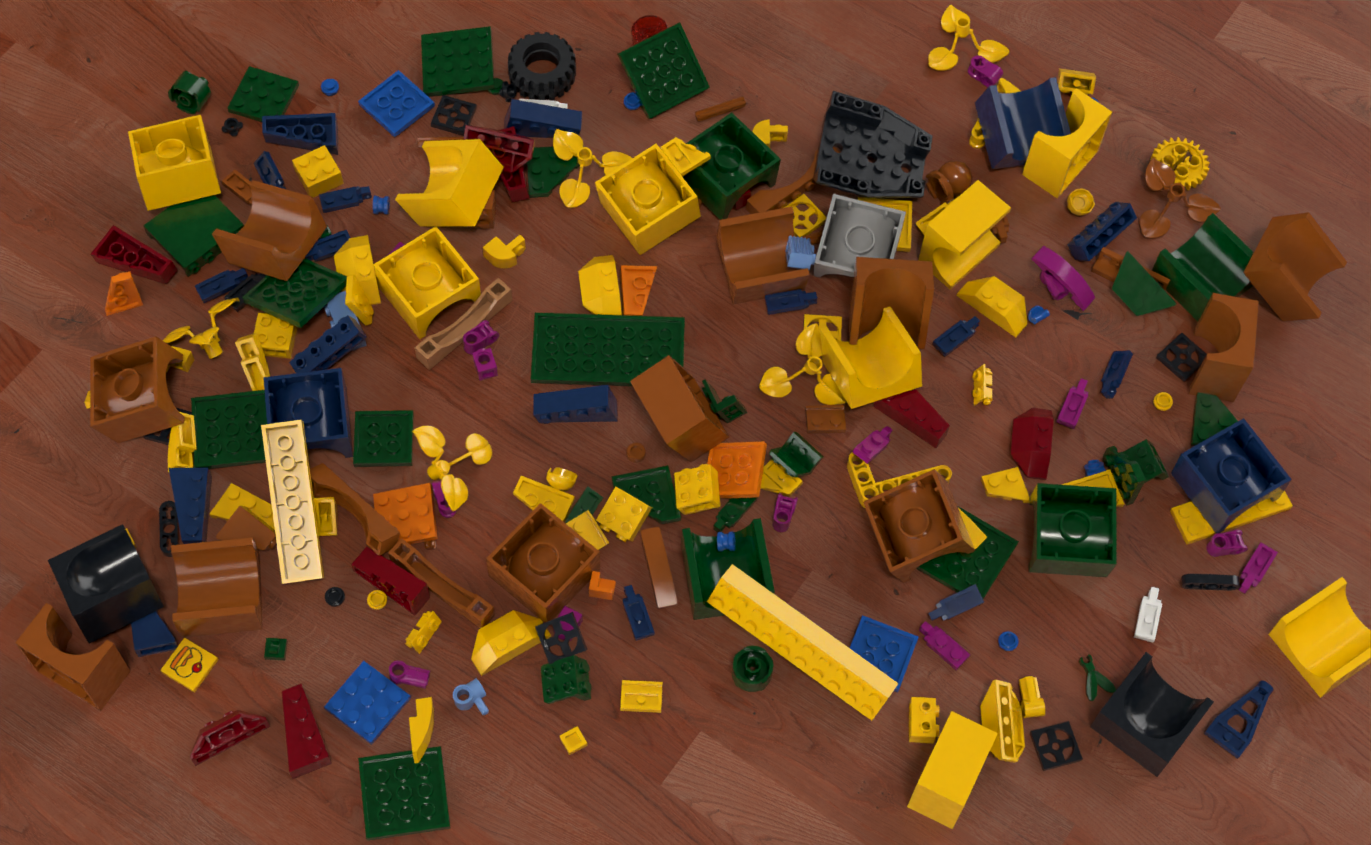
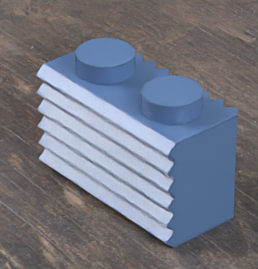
[785,235,816,270]

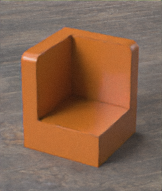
[589,571,616,600]

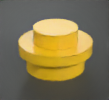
[1153,392,1173,411]
[367,590,387,610]

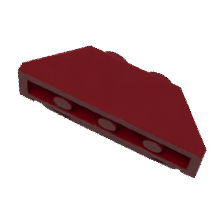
[463,125,535,173]
[1010,408,1054,480]
[190,710,270,766]

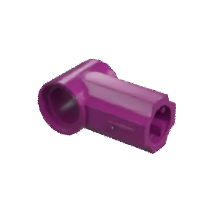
[1039,270,1069,300]
[389,660,430,689]

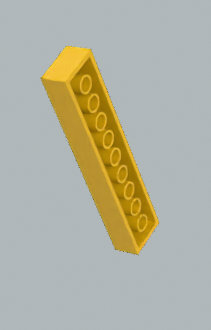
[707,564,898,721]

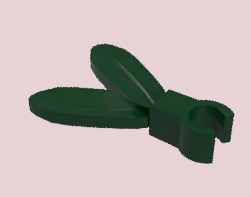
[1079,654,1116,701]

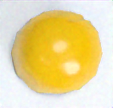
[1067,188,1095,216]
[546,467,578,491]

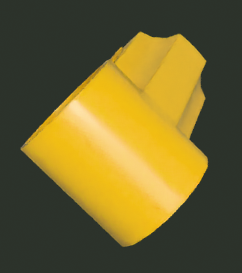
[1019,676,1045,718]

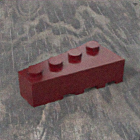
[499,127,530,202]
[91,225,178,284]
[874,389,950,448]
[351,547,430,616]
[282,684,332,779]

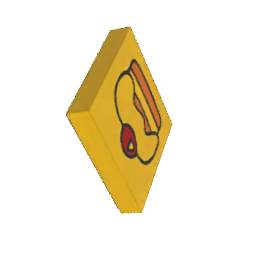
[160,638,219,693]

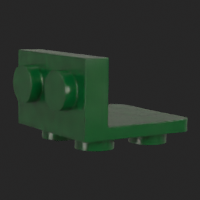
[769,432,824,477]
[541,655,592,704]

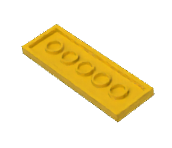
[1170,490,1293,545]

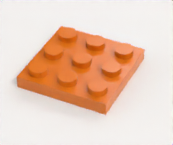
[707,441,767,498]
[373,483,438,545]

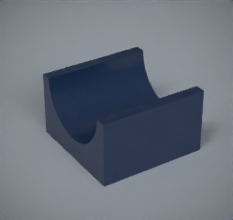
[975,77,1071,169]
[263,368,353,458]
[1171,418,1292,534]

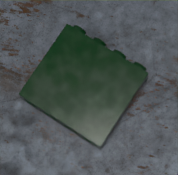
[143,195,244,277]

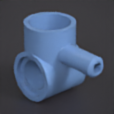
[453,678,489,715]

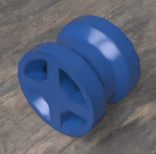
[373,196,390,215]
[717,531,735,552]

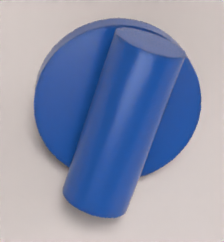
[1028,305,1050,324]
[1084,459,1106,477]

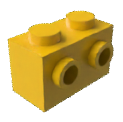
[1057,68,1096,95]
[909,697,939,744]

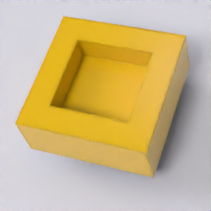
[559,726,587,755]

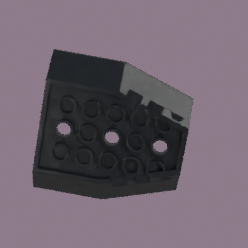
[813,91,933,198]

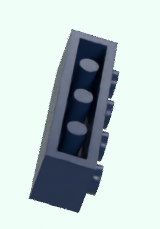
[1067,201,1137,261]
[289,315,367,373]

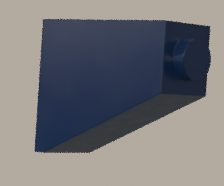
[131,611,179,657]

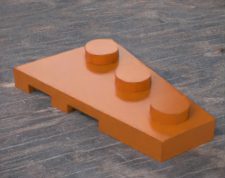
[620,265,657,316]
[105,272,143,316]

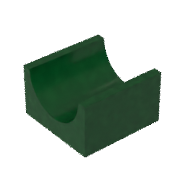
[683,112,781,220]
[1152,213,1254,321]
[1029,483,1117,577]
[681,518,775,620]

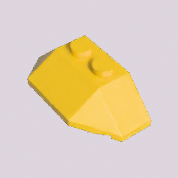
[334,235,381,306]
[578,255,622,315]
[956,276,1027,338]
[471,610,551,676]
[981,680,1025,763]

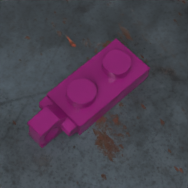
[1057,378,1088,429]
[853,426,893,464]
[1238,542,1278,594]
[919,621,970,671]

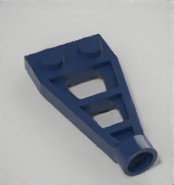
[1204,680,1274,759]

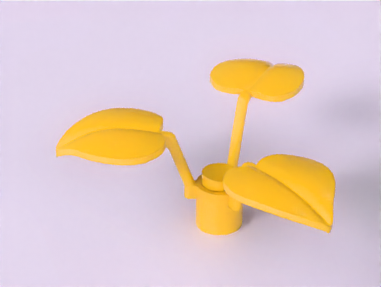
[928,5,1010,71]
[553,129,632,208]
[163,298,240,359]
[759,323,846,405]
[412,426,492,512]

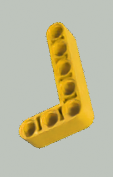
[847,452,952,508]

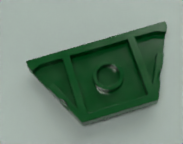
[1112,251,1177,316]

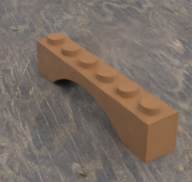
[415,278,512,370]

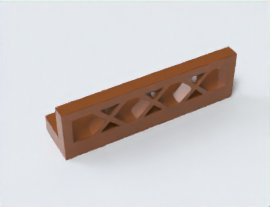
[1091,247,1170,290]

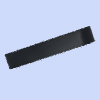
[159,501,180,557]
[1181,574,1239,591]

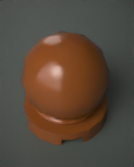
[925,160,973,205]

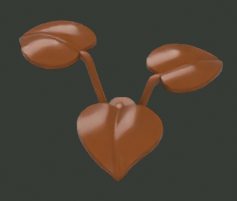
[1139,158,1221,239]

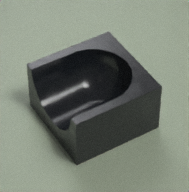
[48,524,164,644]
[1090,652,1214,777]

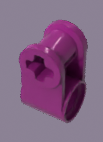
[968,55,1003,87]
[463,320,499,355]
[432,480,457,518]
[772,493,798,532]
[1206,530,1248,557]

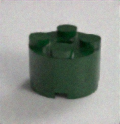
[168,71,211,114]
[732,646,774,692]

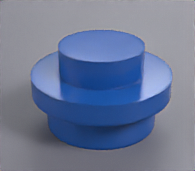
[321,79,339,96]
[624,92,641,110]
[998,631,1019,651]

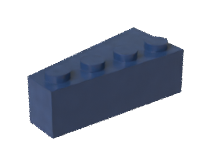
[504,99,582,138]
[262,113,338,155]
[169,468,212,544]

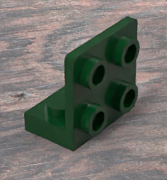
[702,379,748,423]
[1123,439,1170,483]

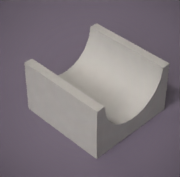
[813,194,906,278]

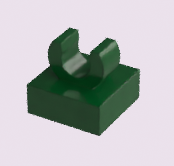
[264,638,288,661]

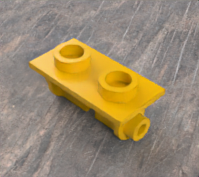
[972,364,993,405]
[405,611,442,654]

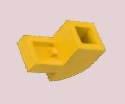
[752,119,788,148]
[482,235,526,269]

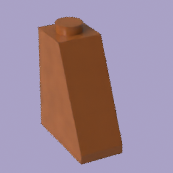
[216,506,277,551]

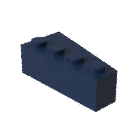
[533,385,618,424]

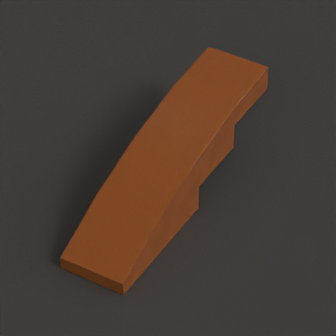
[640,527,678,608]

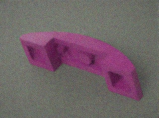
[1031,246,1095,311]

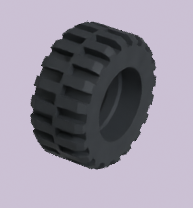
[508,32,576,100]

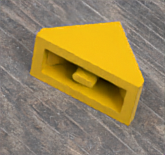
[314,497,338,536]

